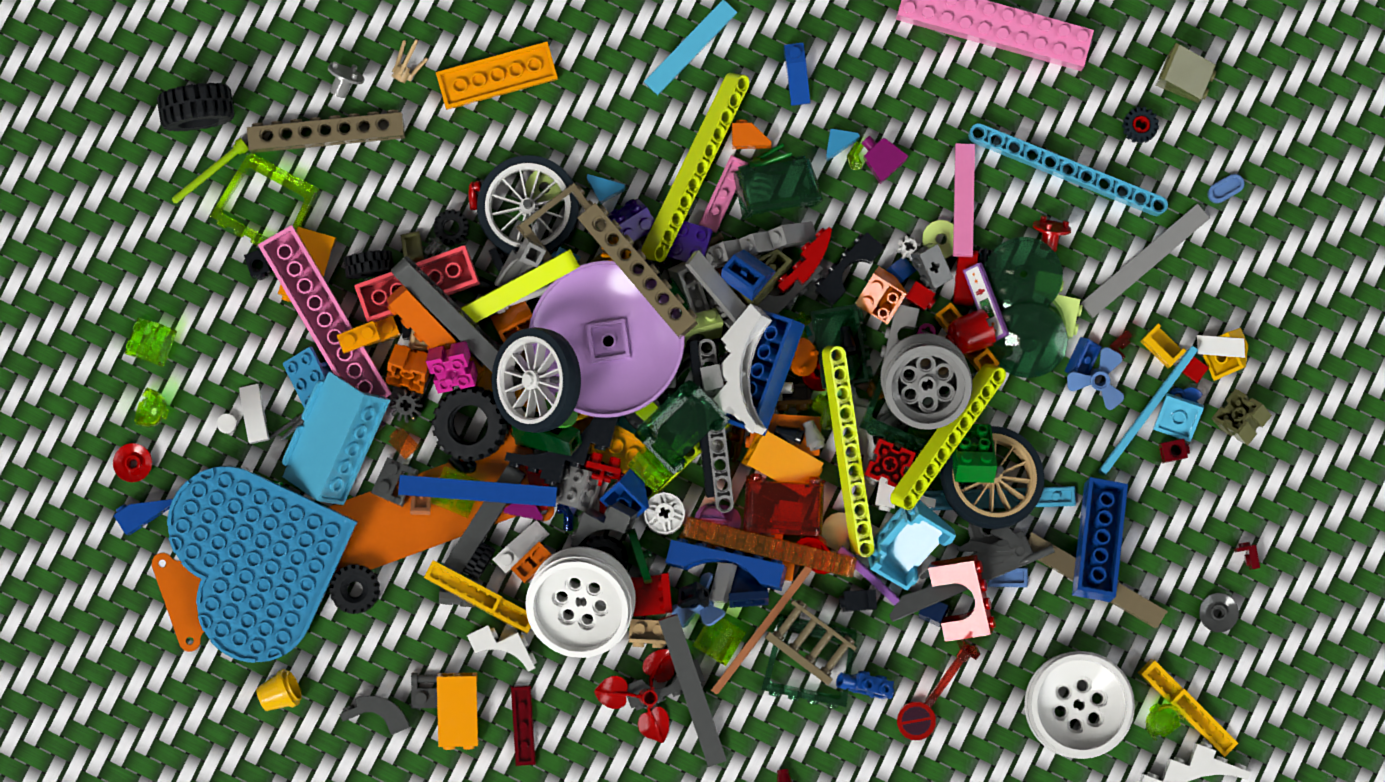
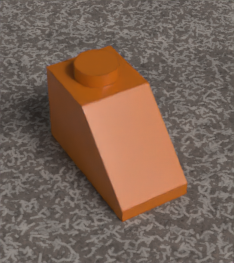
[732,120,771,149]

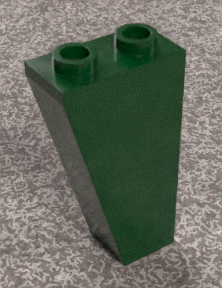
[512,406,582,456]

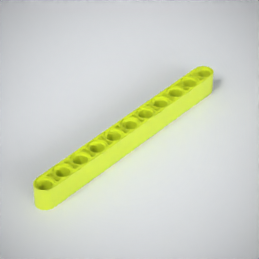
[641,73,749,262]
[822,346,874,557]

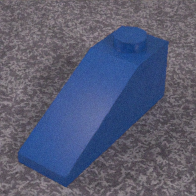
[783,43,810,106]
[113,499,173,536]

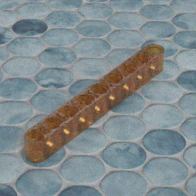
[683,516,858,578]

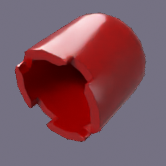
[946,309,996,354]

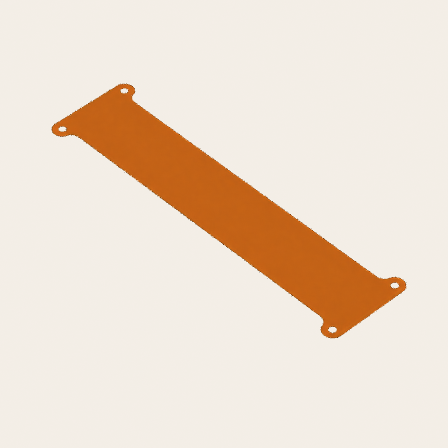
[152,424,554,652]

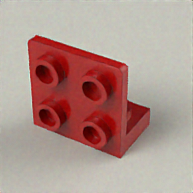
[631,573,672,617]

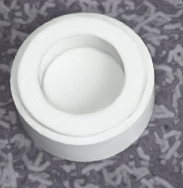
[217,414,237,434]

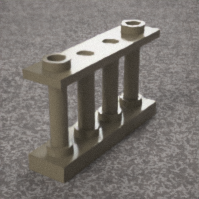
[765,599,857,686]

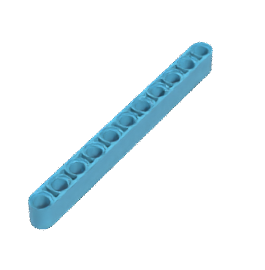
[968,124,1168,216]

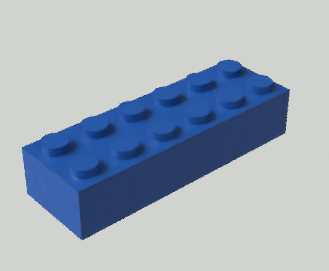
[722,310,805,436]
[1072,477,1128,602]

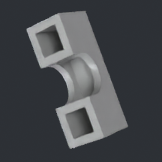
[880,304,919,362]

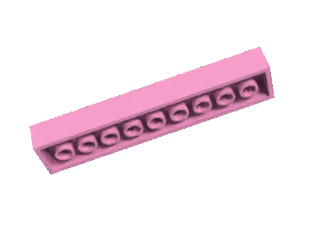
[896,0,1094,71]
[258,225,392,397]

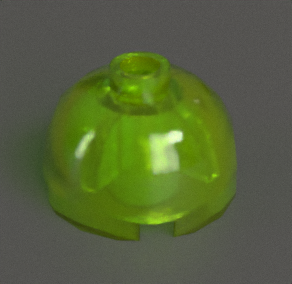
[134,387,169,428]
[1145,703,1186,741]

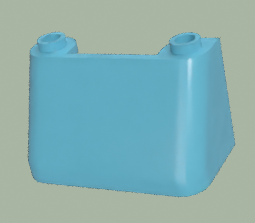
[868,500,956,590]

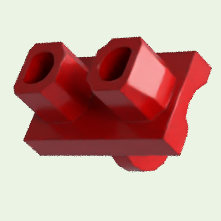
[585,452,622,486]

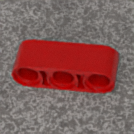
[953,250,978,306]

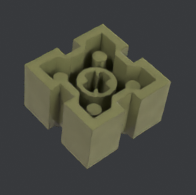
[1211,389,1272,446]

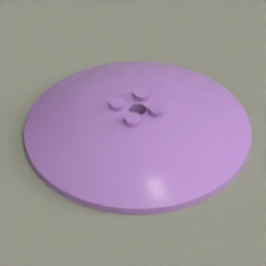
[529,261,685,418]

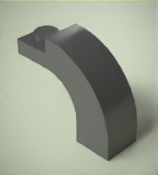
[339,696,411,735]

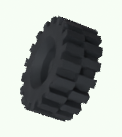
[343,250,394,279]
[329,565,380,614]

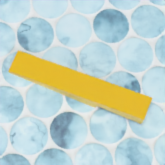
[424,560,531,634]
[1138,659,1238,757]

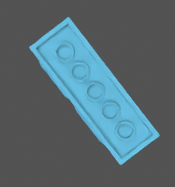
[282,371,390,505]

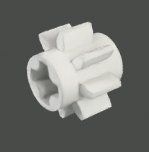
[896,235,921,261]

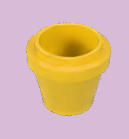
[256,669,302,711]

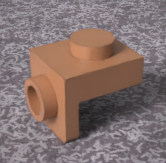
[410,496,432,515]

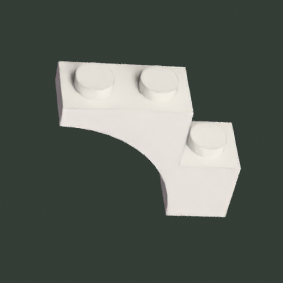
[467,625,537,672]

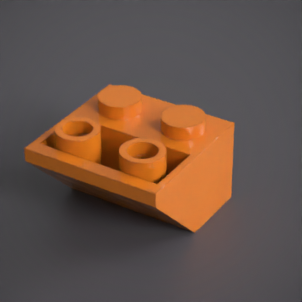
[855,266,907,325]
[490,301,532,343]

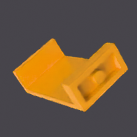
[278,227,337,303]
[741,431,824,497]
[437,672,479,750]

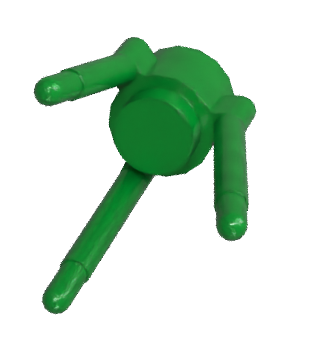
[749,143,792,176]

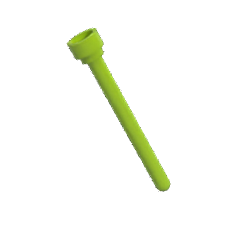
[172,138,249,203]

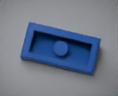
[1065,337,1102,375]

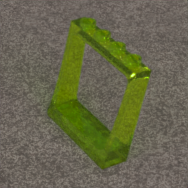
[210,153,320,246]

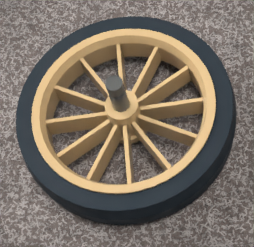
[941,426,1044,529]

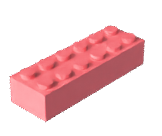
[354,245,480,323]

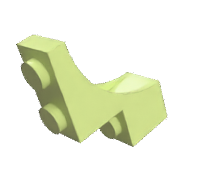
[1033,271,1083,339]

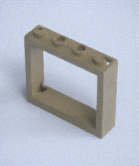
[516,183,619,263]

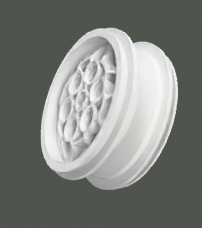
[526,547,636,658]
[1024,651,1135,759]

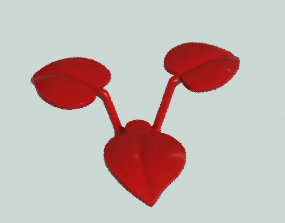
[594,649,675,743]

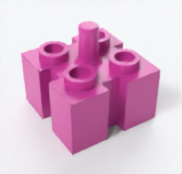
[426,341,478,394]

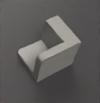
[700,364,724,392]

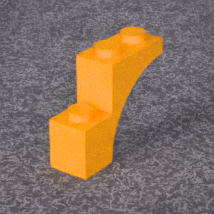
[336,316,401,354]

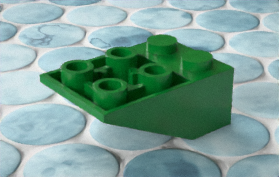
[952,424,997,483]

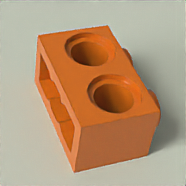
[511,542,552,584]

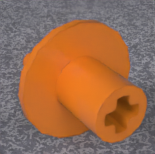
[789,338,819,376]

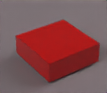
[1182,357,1209,384]

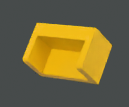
[1140,323,1187,369]

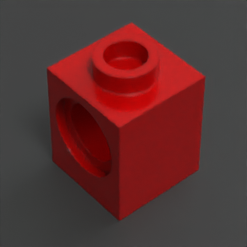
[905,281,936,311]

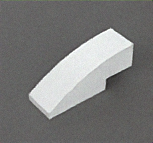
[239,384,270,444]

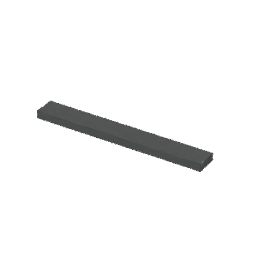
[658,613,727,767]

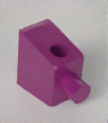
[861,136,909,184]

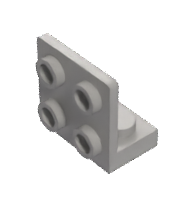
[554,465,601,512]

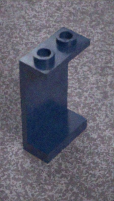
[724,531,769,608]

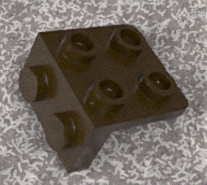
[775,383,813,412]

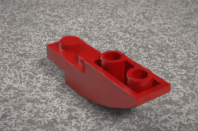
[778,227,832,293]

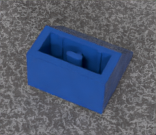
[721,250,776,300]

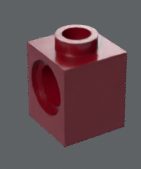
[1158,439,1190,464]

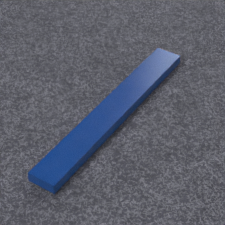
[398,475,557,507]

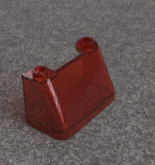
[743,473,825,536]

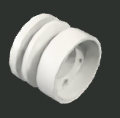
[644,492,685,535]

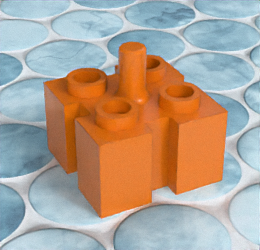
[386,344,430,395]

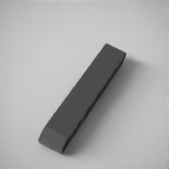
[443,465,526,575]

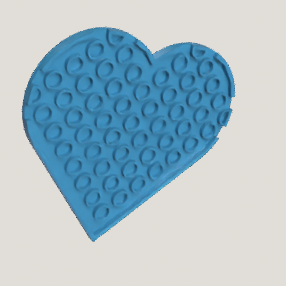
[167,466,358,663]

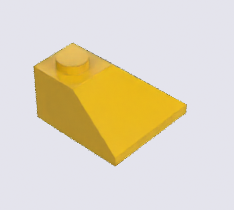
[1203,327,1248,381]

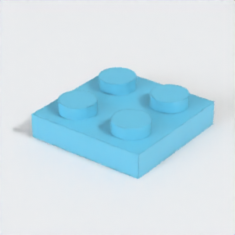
[1153,393,1204,442]

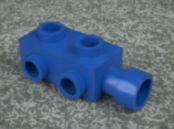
[836,671,894,699]

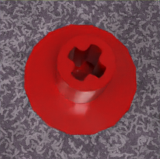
[1033,215,1071,252]

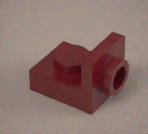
[1234,542,1260,570]

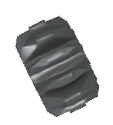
[390,389,423,423]

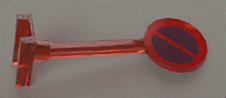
[897,639,981,740]

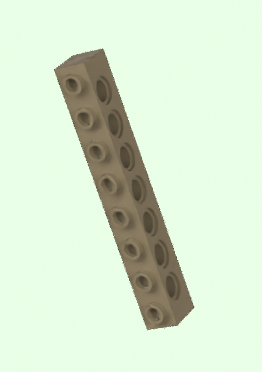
[247,110,405,153]
[577,203,698,339]

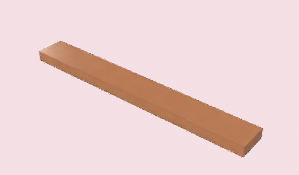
[711,565,812,694]

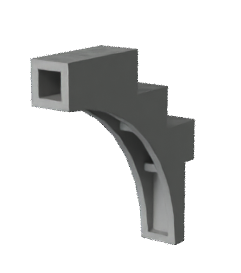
[705,221,817,269]

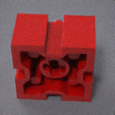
[864,438,916,487]

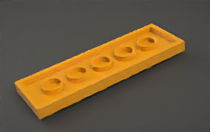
[436,42,558,110]

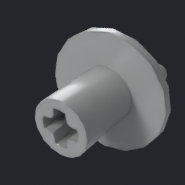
[328,62,365,98]

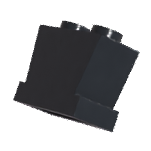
[839,589,877,612]

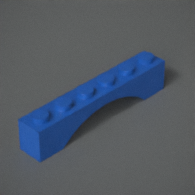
[665,538,787,591]

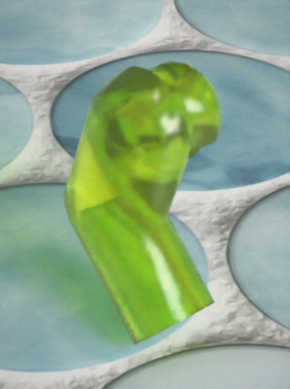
[847,141,864,170]

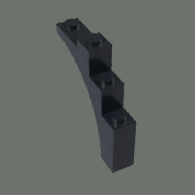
[504,416,620,486]

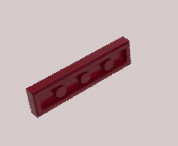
[511,686,536,766]

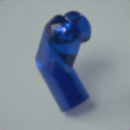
[557,503,573,531]

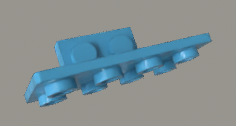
[283,347,333,409]

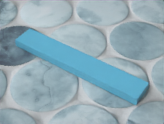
[644,0,737,96]

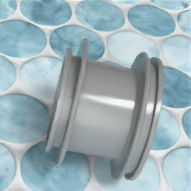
[881,333,972,429]

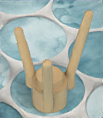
[391,39,428,84]

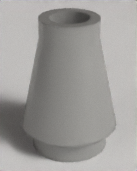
[803,420,825,451]

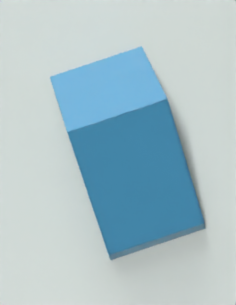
[825,129,860,161]
[587,174,625,204]

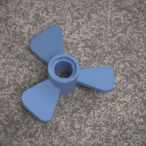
[1067,347,1124,410]
[672,572,726,628]

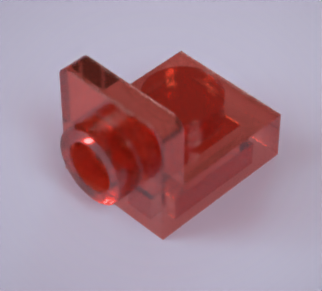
[1108,330,1133,360]

